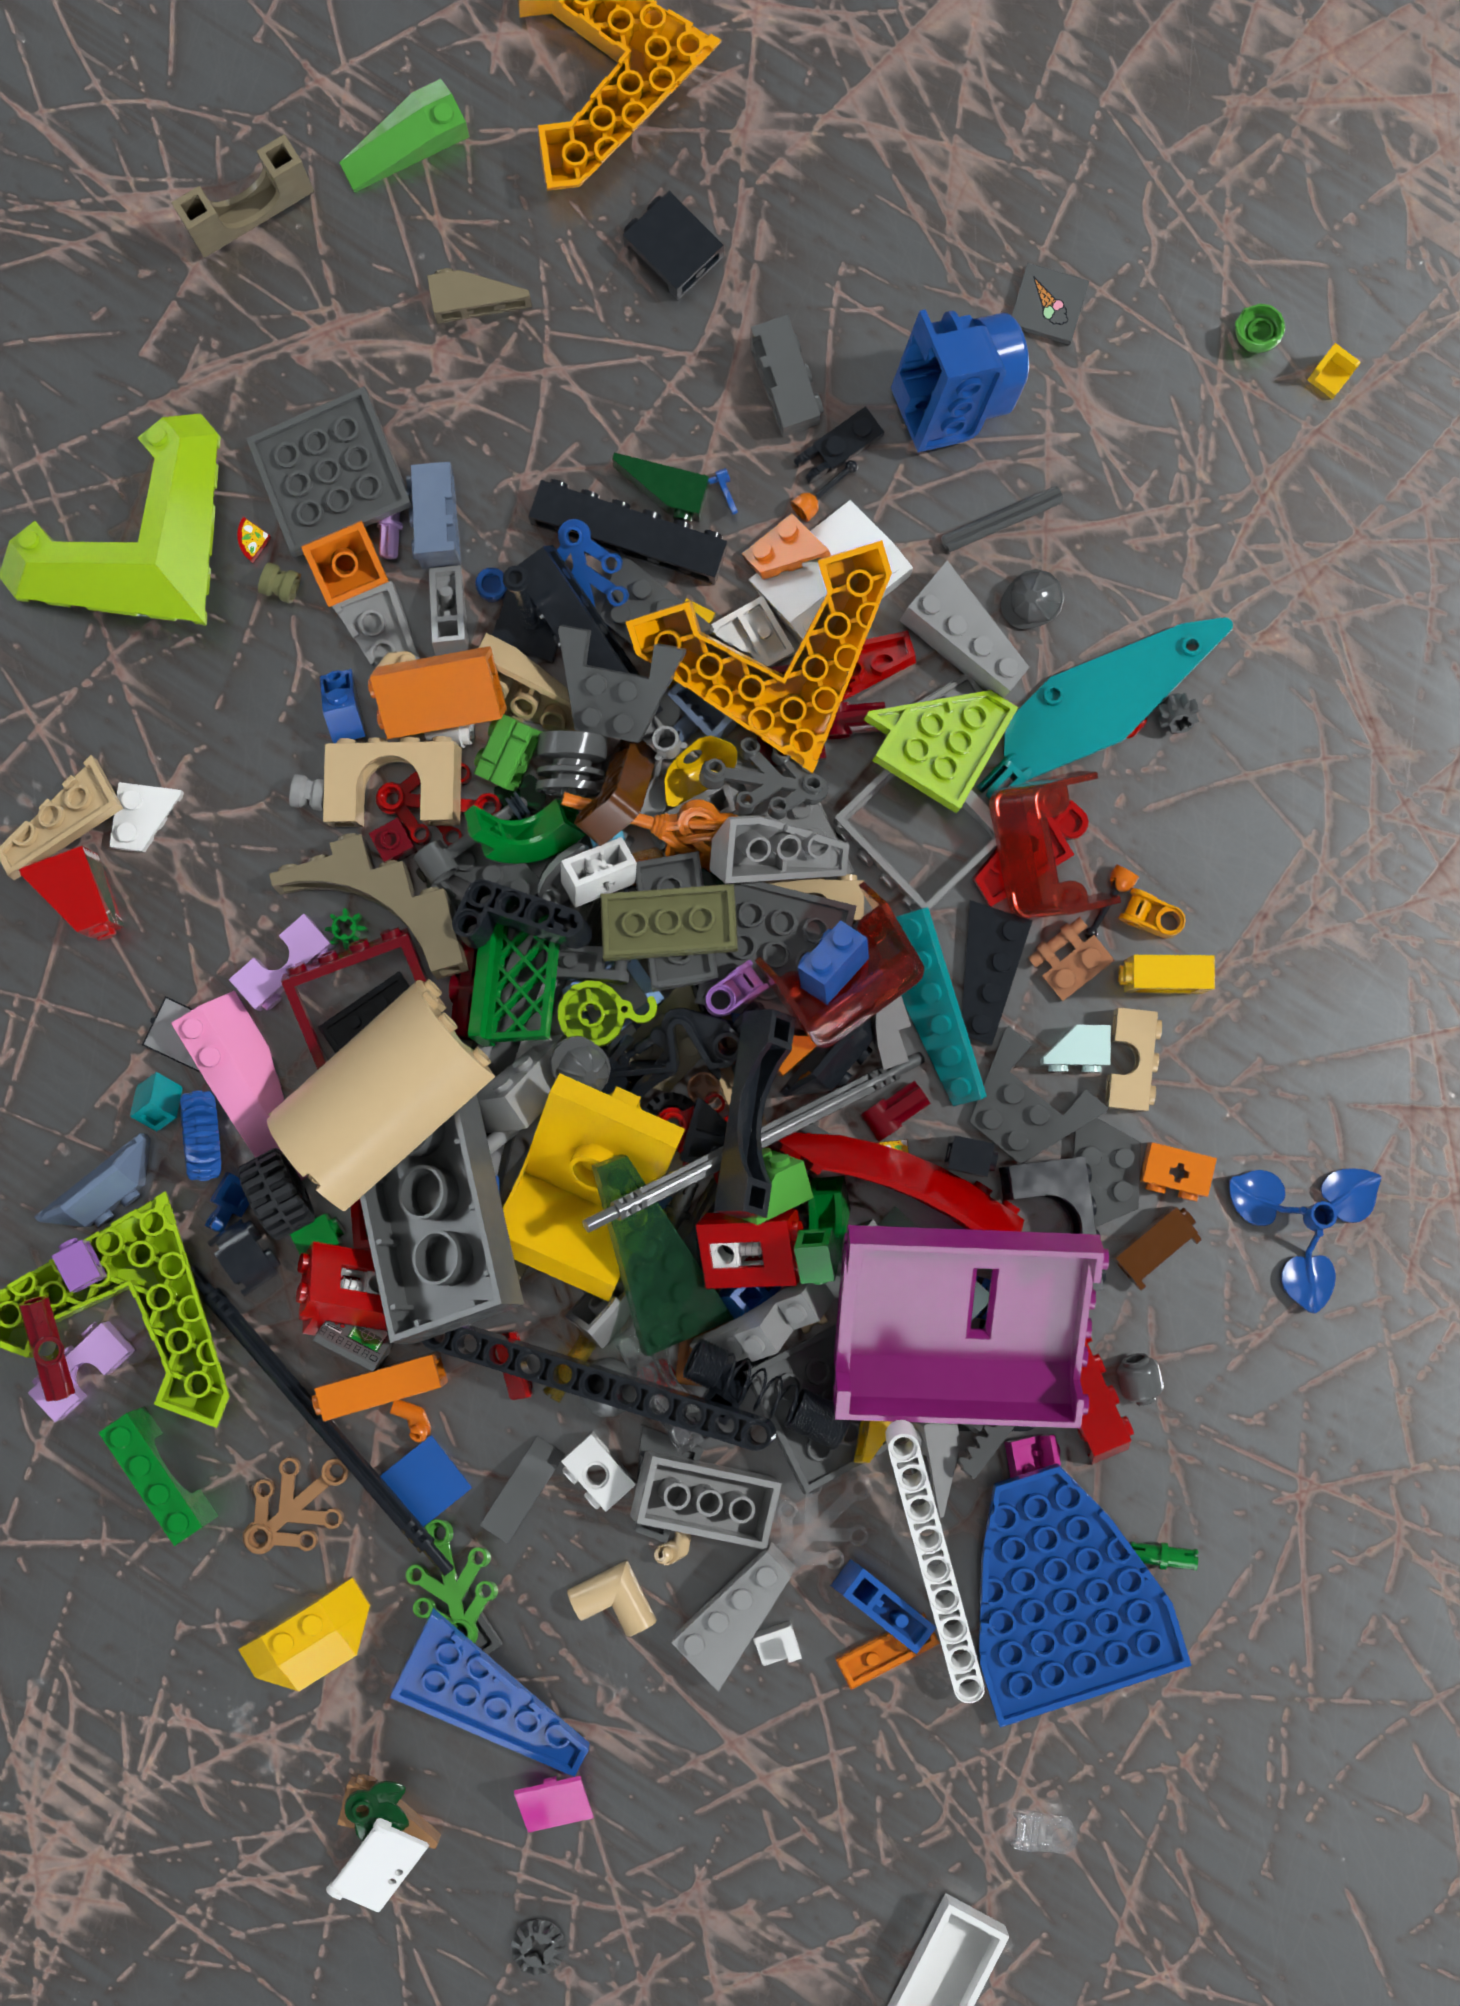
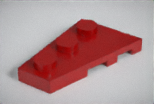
[841,630,916,702]
[972,798,1074,907]

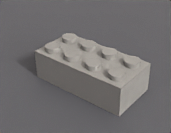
[630,1450,782,1550]

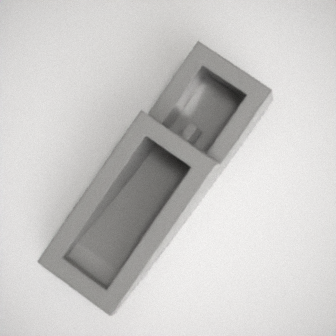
[871,959,911,1070]

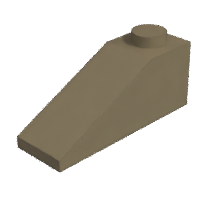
[427,268,532,324]

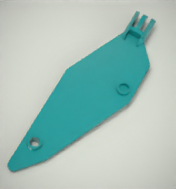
[976,617,1233,808]

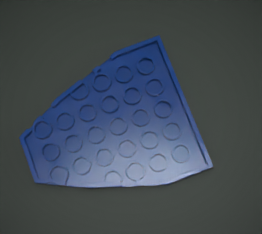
[979,1463,1192,1728]

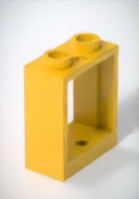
[1118,955,1215,994]

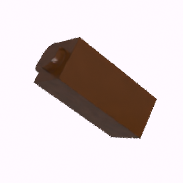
[1111,1207,1202,1291]

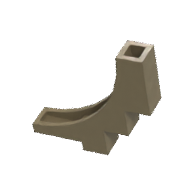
[269,833,469,980]

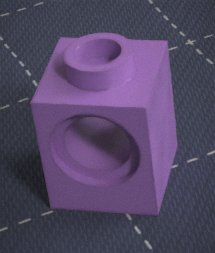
[52,1238,107,1292]

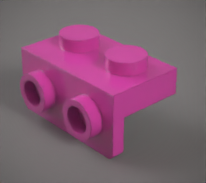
[1004,1434,1061,1478]

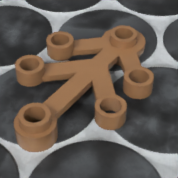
[243,1457,350,1554]

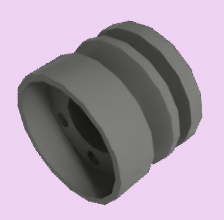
[535,730,608,799]

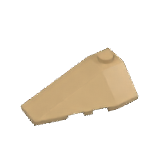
[479,633,582,732]

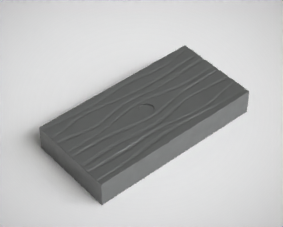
[360,1094,524,1344]

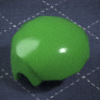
[1235,303,1285,354]

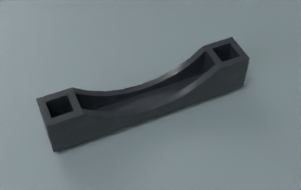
[714,1009,796,1218]

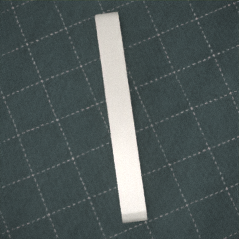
[885,1420,985,1703]

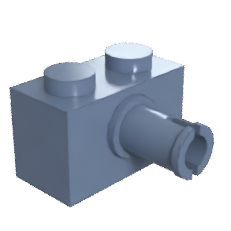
[667,683,738,742]

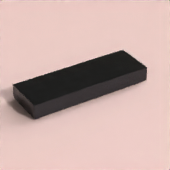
[318,971,410,1053]

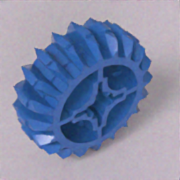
[180,1090,221,1181]

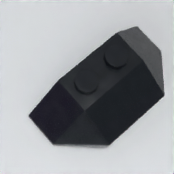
[779,989,873,1097]

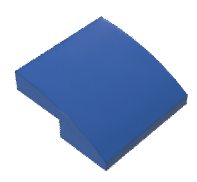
[380,1435,472,1526]

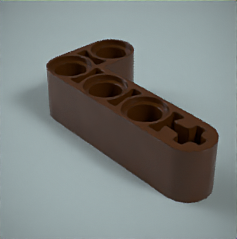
[574,739,657,846]

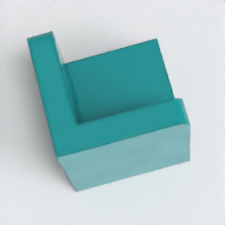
[130,1072,183,1132]

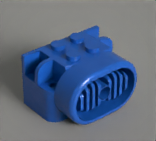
[890,309,1029,453]

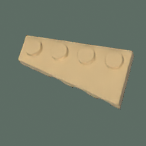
[0,755,123,880]

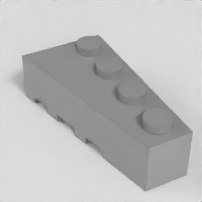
[671,1542,795,1692]

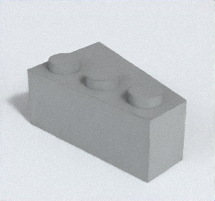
[477,1034,567,1133]

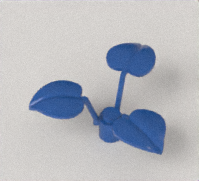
[1229,1168,1382,1314]

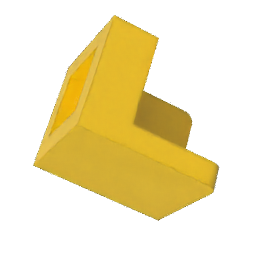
[1307,343,1361,399]

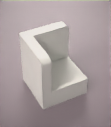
[753,1620,802,1666]

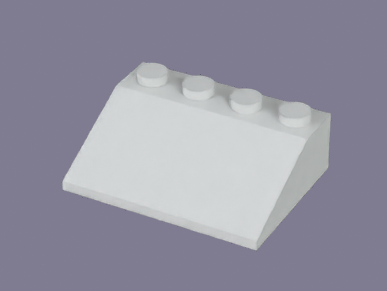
[748,500,913,644]

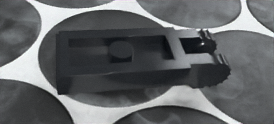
[794,406,885,483]

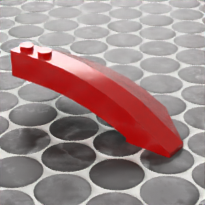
[771,1133,1025,1232]

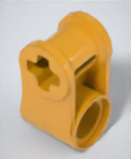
[1118,888,1186,939]

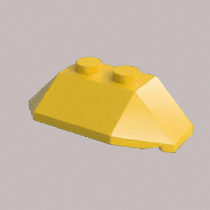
[238,1577,371,1691]

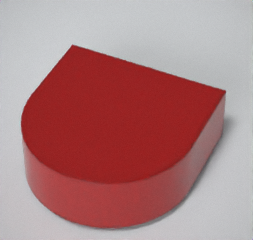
[1053,800,1089,840]

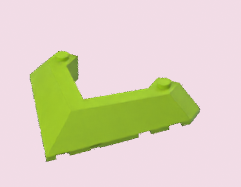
[0,413,221,625]
[0,1191,230,1428]

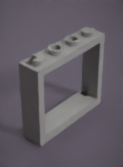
[833,769,1012,912]

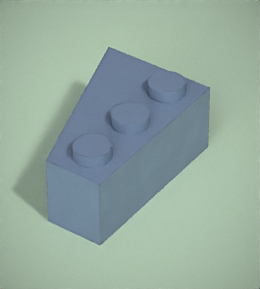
[406,461,461,569]

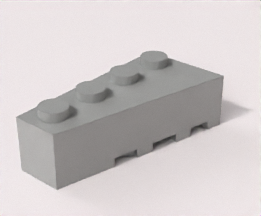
[899,561,1030,698]

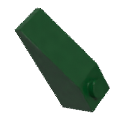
[612,452,709,524]

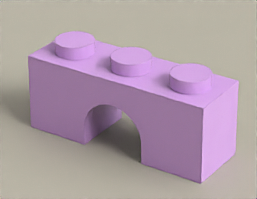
[229,914,334,1011]
[28,1321,136,1422]

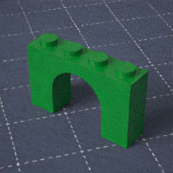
[98,1406,218,1546]

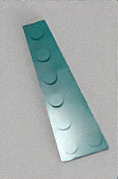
[867,907,987,1106]

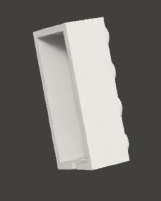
[888,1893,1009,2006]

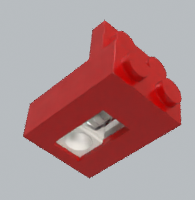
[696,1208,803,1289]
[296,1241,387,1336]

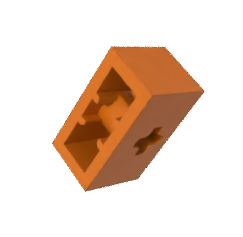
[1140,1142,1217,1202]

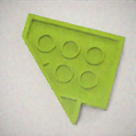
[864,690,1018,813]

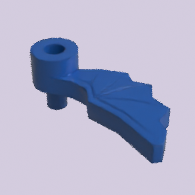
[709,468,738,515]

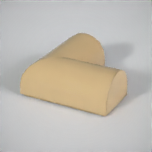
[567,1560,657,1637]

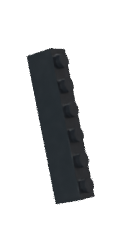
[528,479,728,585]
[517,545,663,716]

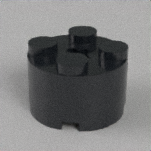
[207,1219,281,1297]

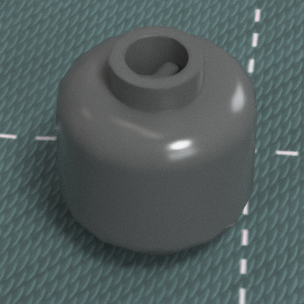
[1117,1353,1164,1406]

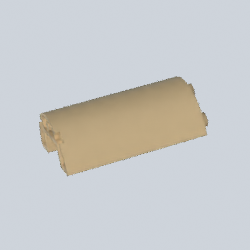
[267,979,495,1212]

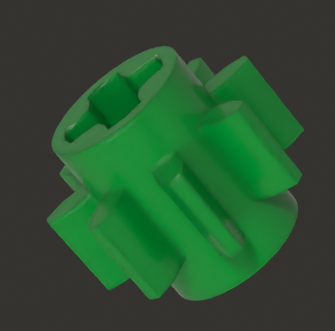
[325,908,368,950]

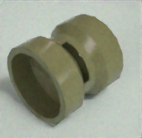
[258,562,301,604]

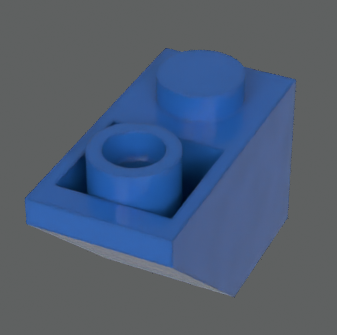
[320,669,365,743]

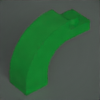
[464,799,586,864]

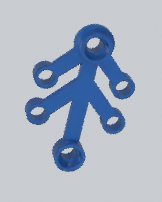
[557,519,629,607]

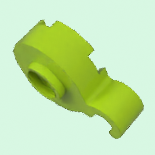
[558,980,657,1047]

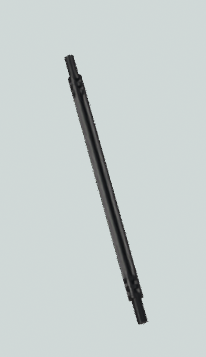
[190,1265,454,1577]

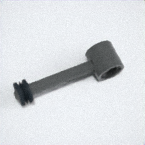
[413,791,530,886]

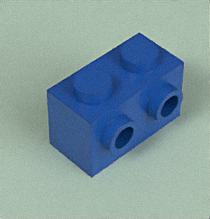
[798,920,869,1005]

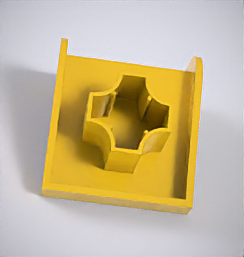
[503,1073,685,1302]

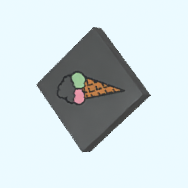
[1012,263,1089,345]

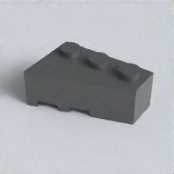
[750,314,824,437]

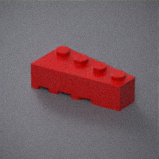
[1076,1338,1134,1465]

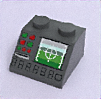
[313,1321,394,1372]

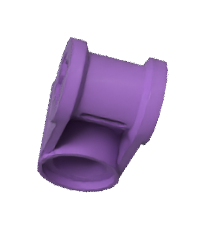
[705,960,769,1017]

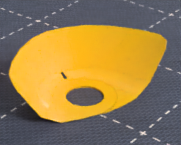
[664,735,737,807]

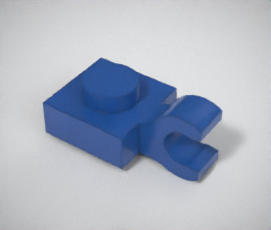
[204,1172,249,1233]

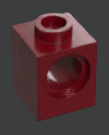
[368,818,418,863]

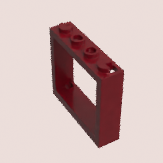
[281,927,442,1069]

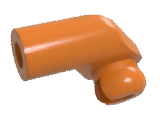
[390,1400,431,1443]

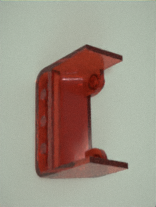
[989,771,1122,919]
[754,882,924,1048]

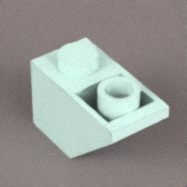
[1040,1025,1111,1073]

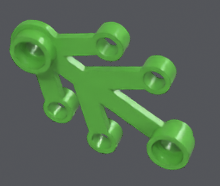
[406,1519,498,1643]

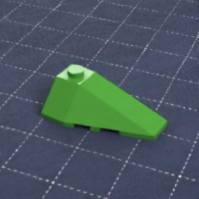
[339,79,470,193]

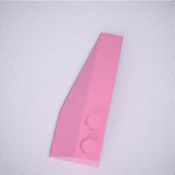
[171,991,307,1181]

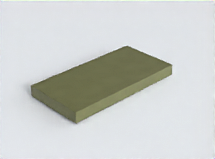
[600,884,738,961]

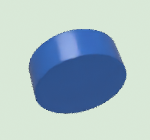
[475,568,507,602]

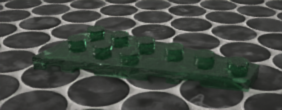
[592,1154,734,1357]

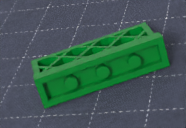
[468,915,560,1047]

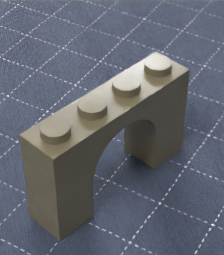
[171,134,314,258]

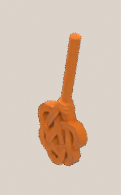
[561,792,738,872]

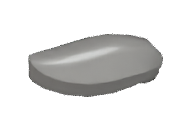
[538,842,590,905]

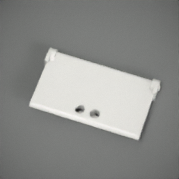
[326,1818,429,1912]

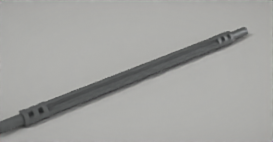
[582,1052,925,1233]

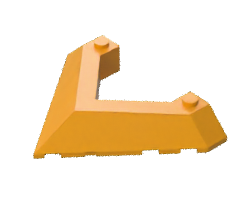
[518,0,722,191]
[626,540,892,773]

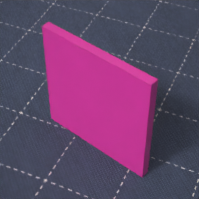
[514,1776,594,1833]

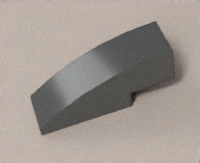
[480,1436,565,1544]

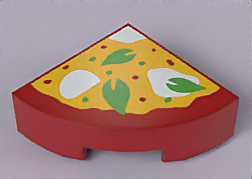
[237,517,272,563]

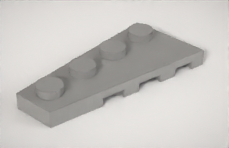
[332,581,421,669]

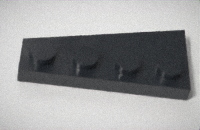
[961,900,1033,1046]

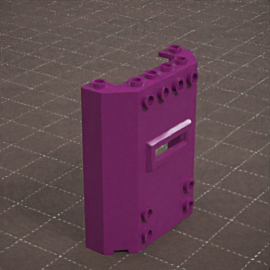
[833,1225,1109,1428]

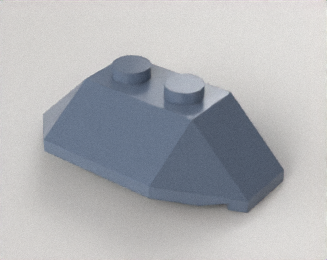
[34,1133,151,1228]

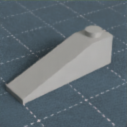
[710,815,850,883]

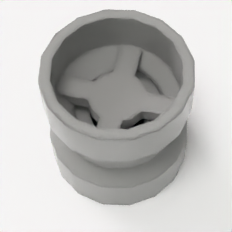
[289,774,324,811]

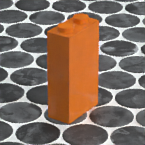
[368,646,507,739]
[312,1351,448,1422]

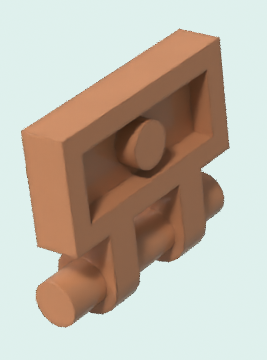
[1028,917,1115,1001]

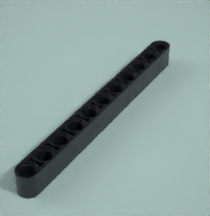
[421,1325,776,1451]

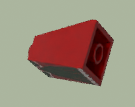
[19,846,124,941]

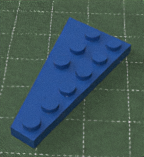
[390,1608,590,1777]

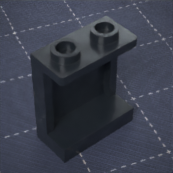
[623,190,724,300]

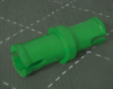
[1130,1541,1199,1571]

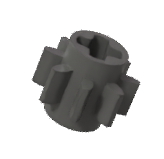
[1158,693,1200,734]

